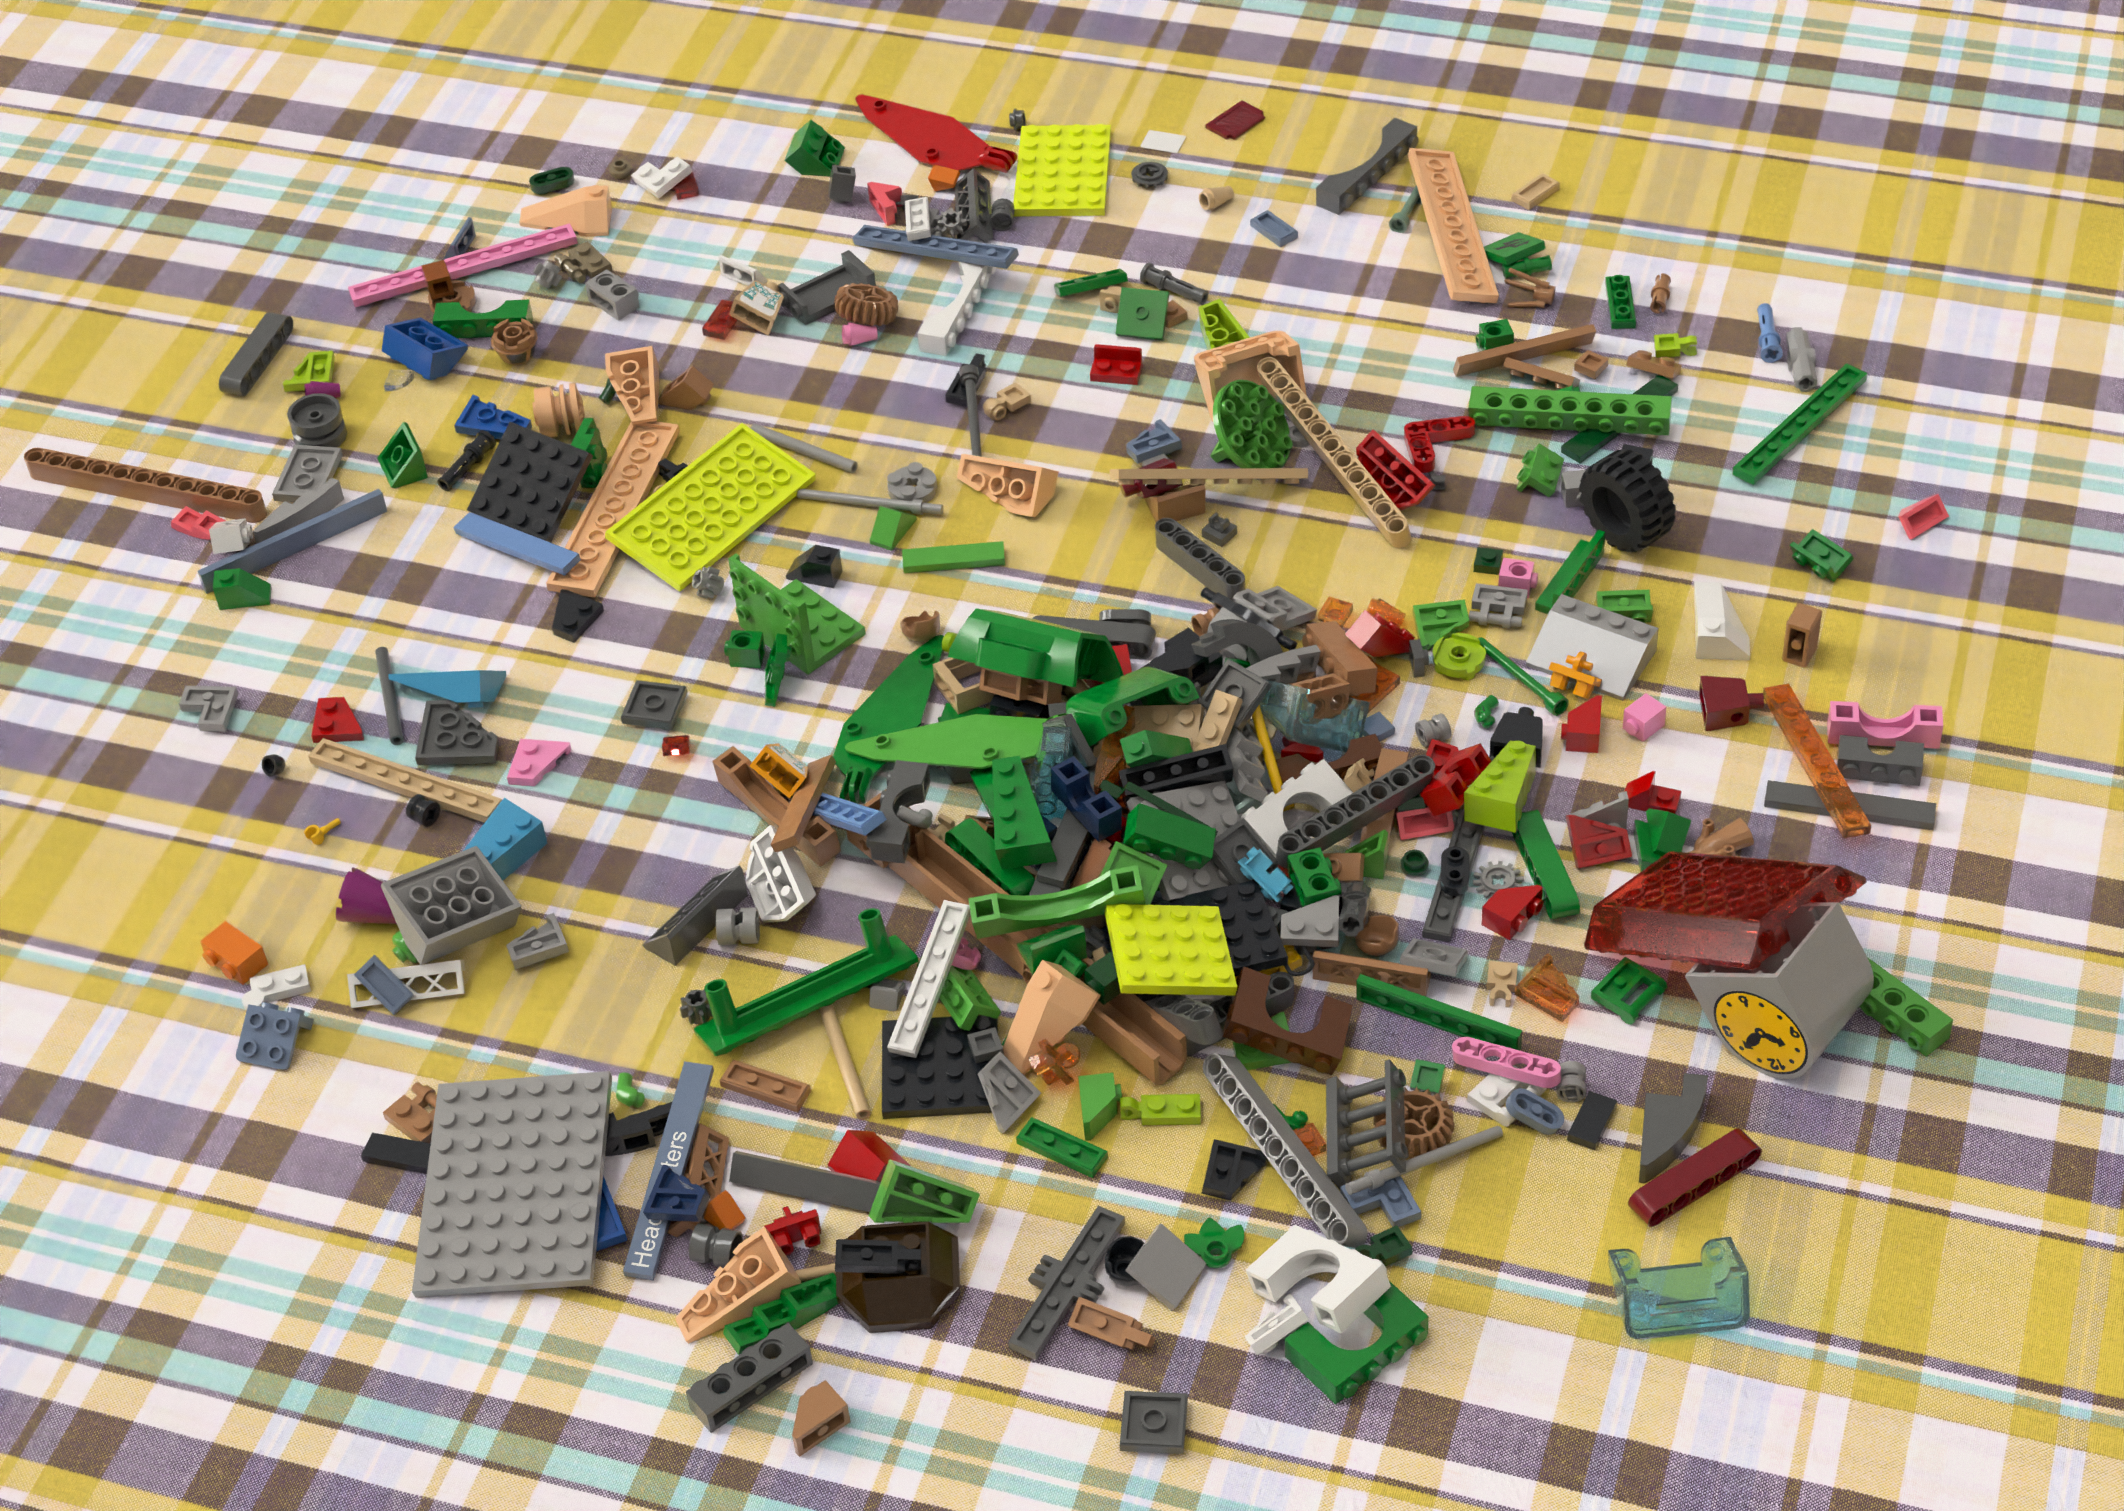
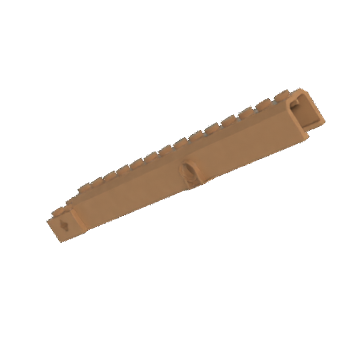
[846,789,1187,1085]

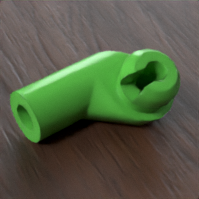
[616,1072,645,1108]

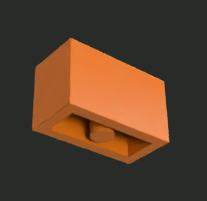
[200,921,268,985]

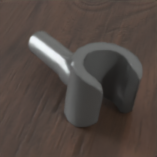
[1428,470,1445,490]

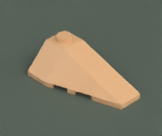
[957,454,1059,517]

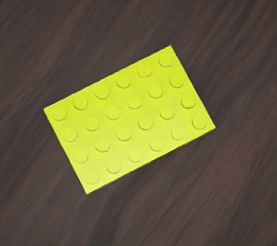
[1013,124,1111,217]

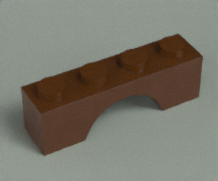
[1276,734,1383,784]

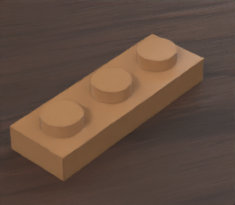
[1503,357,1580,389]

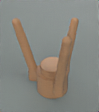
[1504,268,1556,308]

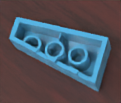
[463,798,548,880]

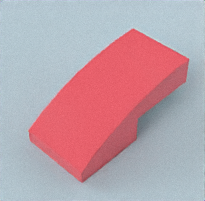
[171,506,226,540]

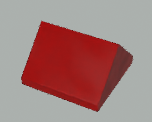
[828,1130,911,1182]

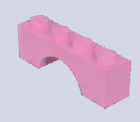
[1827,701,1943,749]

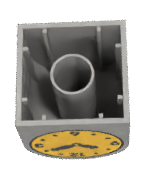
[1685,902,1874,1079]

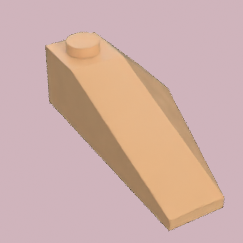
[519,185,612,237]
[605,346,660,425]
[1003,960,1101,1075]
[675,1227,801,1344]

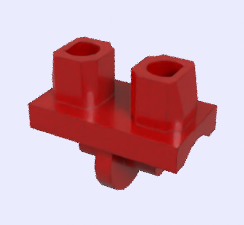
[764,1206,822,1256]

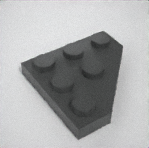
[415,700,499,765]

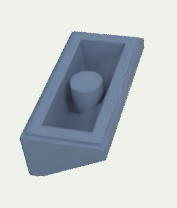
[443,217,476,260]

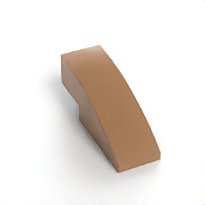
[979,667,1062,705]

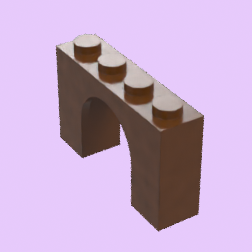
[1222,967,1353,1075]

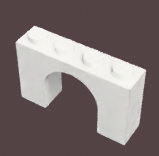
[1241,759,1358,875]
[1246,1225,1391,1333]

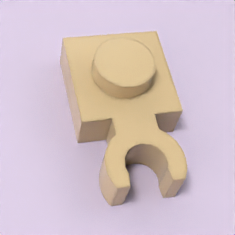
[1343,758,1374,793]
[1487,961,1518,1007]

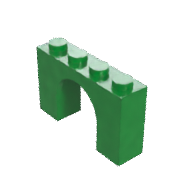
[1284,1281,1429,1405]

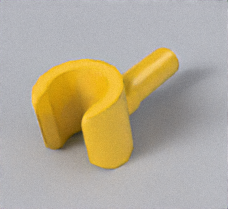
[304,818,341,845]

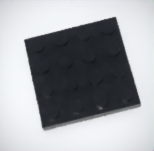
[467,422,593,543]
[1150,880,1288,976]
[882,1015,998,1119]

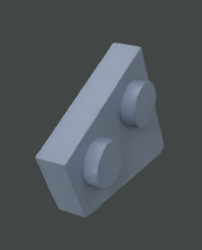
[1126,419,1182,464]

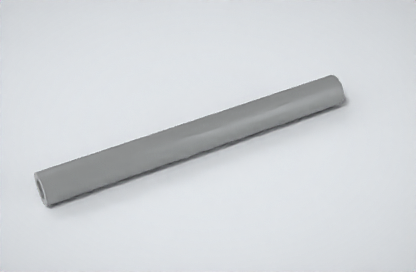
[751,423,858,473]

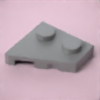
[1569,791,1629,842]
[1281,895,1339,947]
[978,1052,1041,1133]

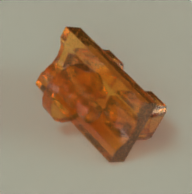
[1028,1038,1081,1086]

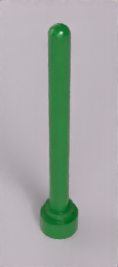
[1478,637,1569,716]

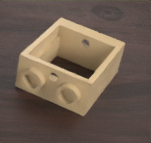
[933,657,995,714]

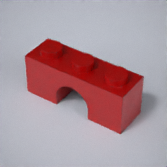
[1420,743,1492,816]

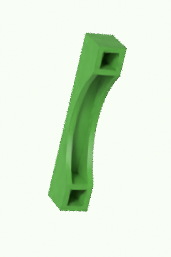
[968,865,1146,939]

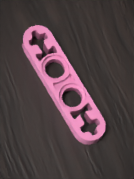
[1452,1037,1561,1088]

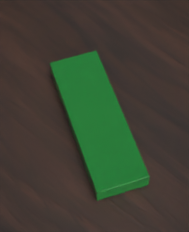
[1054,268,1128,297]
[1016,1117,1108,1178]

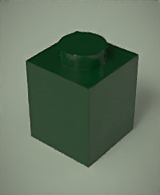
[1084,952,1121,1005]

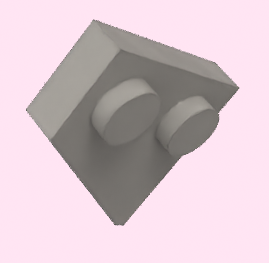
[506,913,569,970]

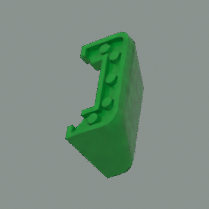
[1066,666,1200,748]

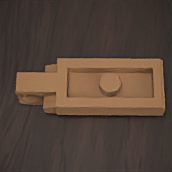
[1067,1297,1156,1350]

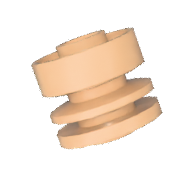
[532,383,585,438]

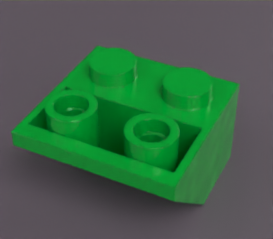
[784,120,845,177]

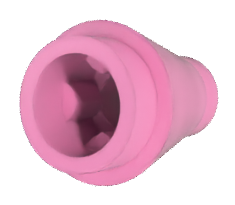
[842,322,878,346]

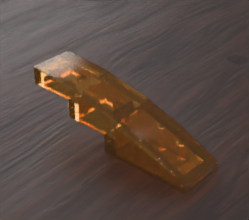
[1094,705,1135,795]

